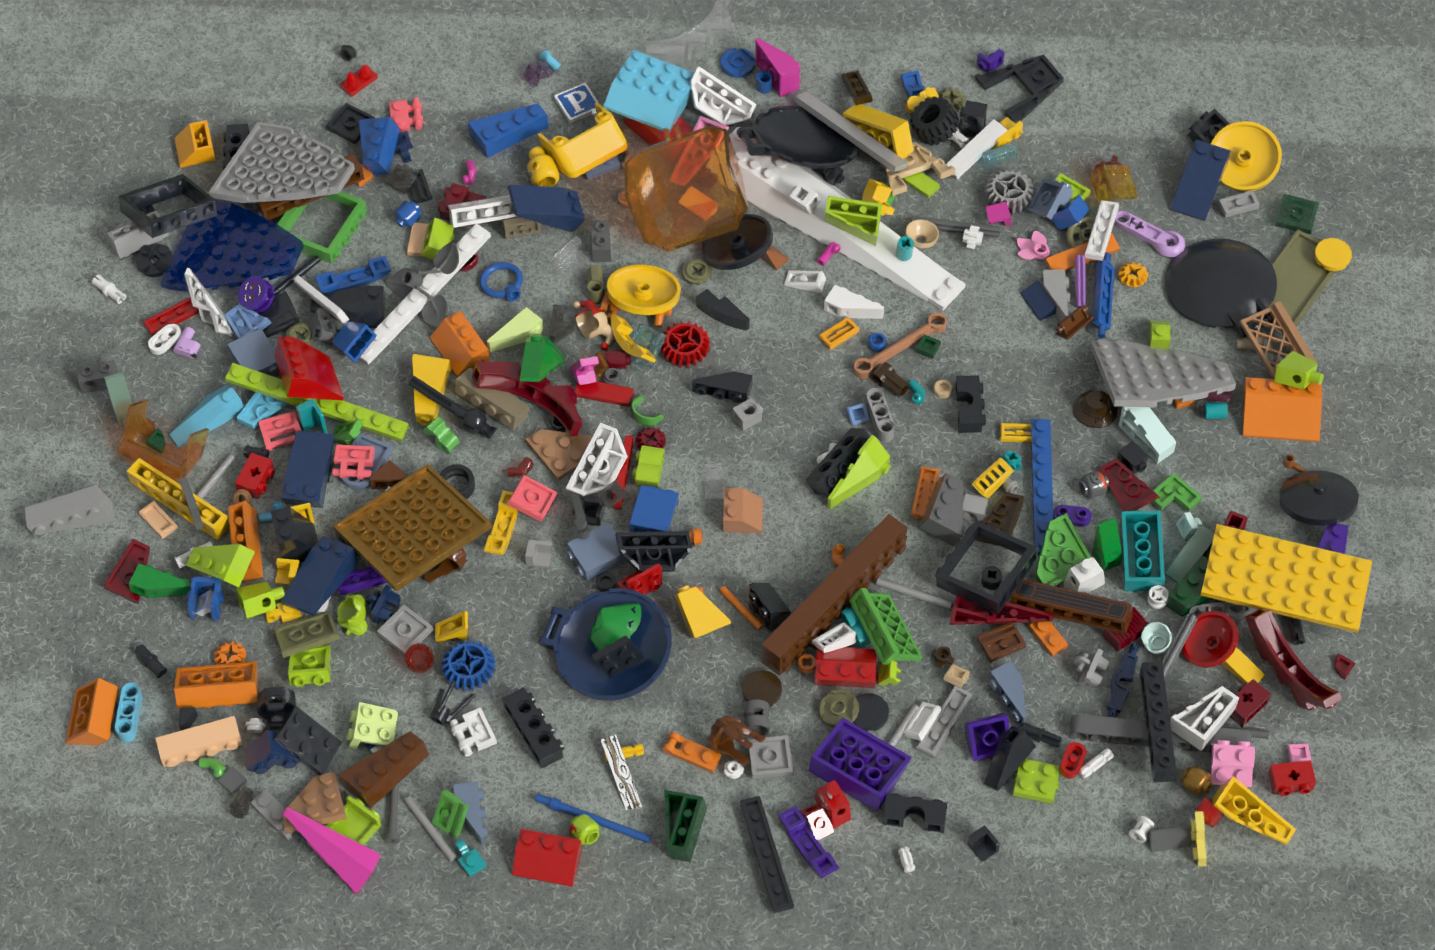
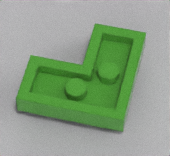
[1151,473,1202,512]

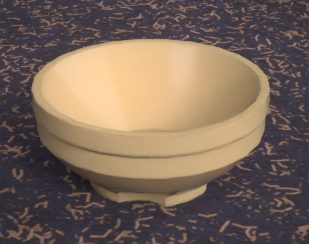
[906,220,939,249]

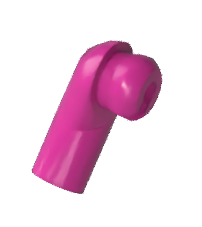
[817,242,841,266]

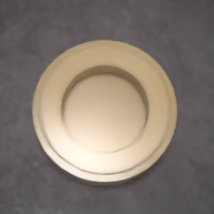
[933,380,952,398]

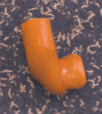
[653,309,672,327]
[831,543,845,566]

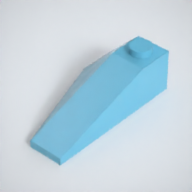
[169,385,243,449]

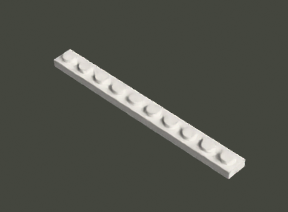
[360,223,491,365]

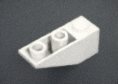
[824,285,884,319]

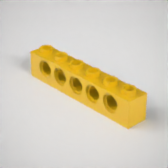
[127,458,230,541]

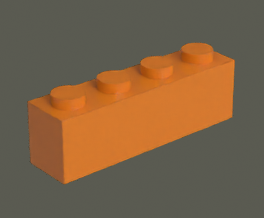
[228,501,263,583]

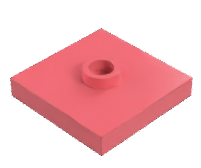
[507,475,558,522]

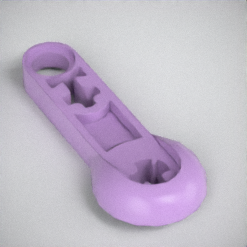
[1114,211,1185,257]

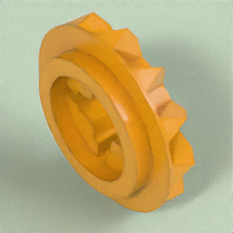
[1118,261,1148,287]

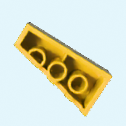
[843,104,914,159]

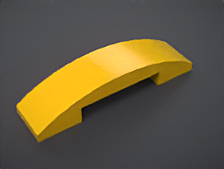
[611,314,656,363]
[484,491,518,555]

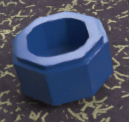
[868,332,886,352]

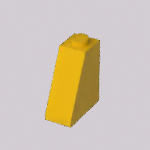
[674,585,731,639]

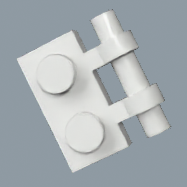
[450,707,497,757]

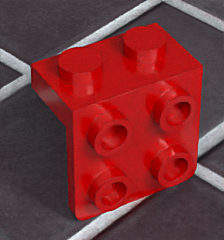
[617,564,663,595]

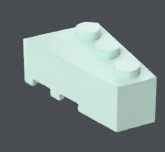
[1119,406,1176,464]

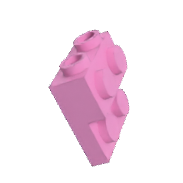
[1210,740,1255,787]

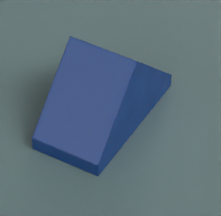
[1052,194,1089,231]

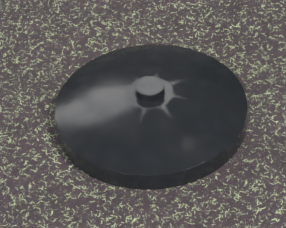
[702,214,773,270]
[1280,470,1359,526]

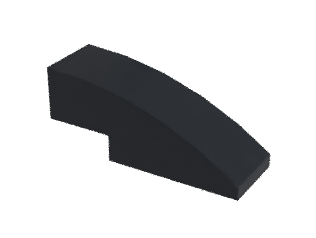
[696,289,750,331]

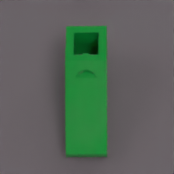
[1092,517,1122,571]
[129,564,191,598]

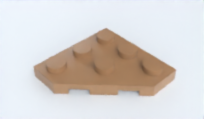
[525,429,593,481]
[281,772,347,834]

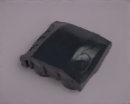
[257,290,299,338]

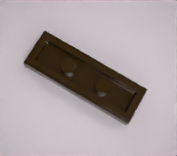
[841,71,873,105]

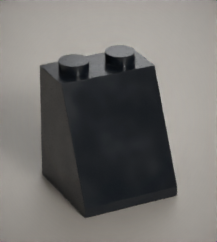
[271,507,318,563]

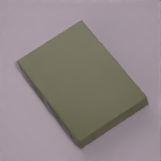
[273,611,340,658]

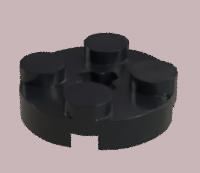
[136,244,174,277]

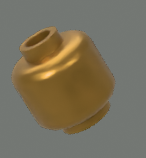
[1181,766,1213,796]

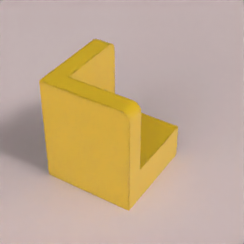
[275,558,301,585]

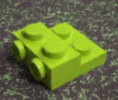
[288,645,331,687]

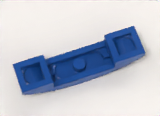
[315,256,391,293]

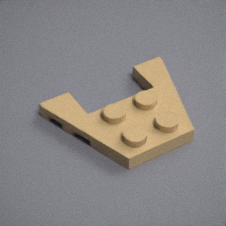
[885,142,955,196]

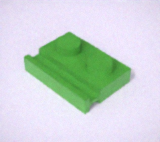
[432,789,469,839]

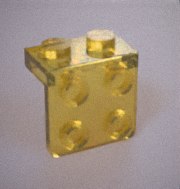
[1089,165,1138,205]

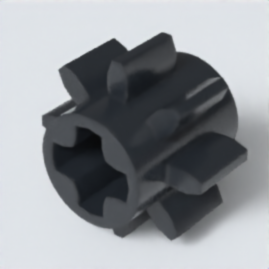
[822,166,845,186]

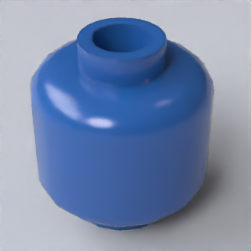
[394,201,421,228]

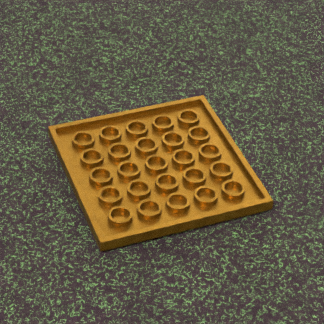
[333,464,493,592]

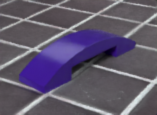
[778,806,839,879]

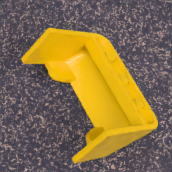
[537,102,628,178]

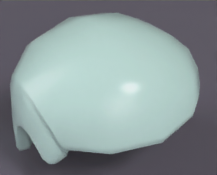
[1141,622,1173,654]

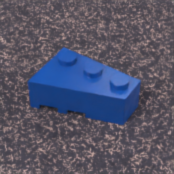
[359,117,400,175]

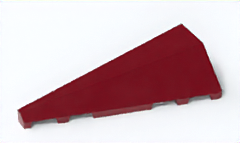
[949,596,1054,625]

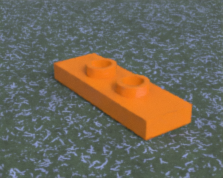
[911,466,940,520]

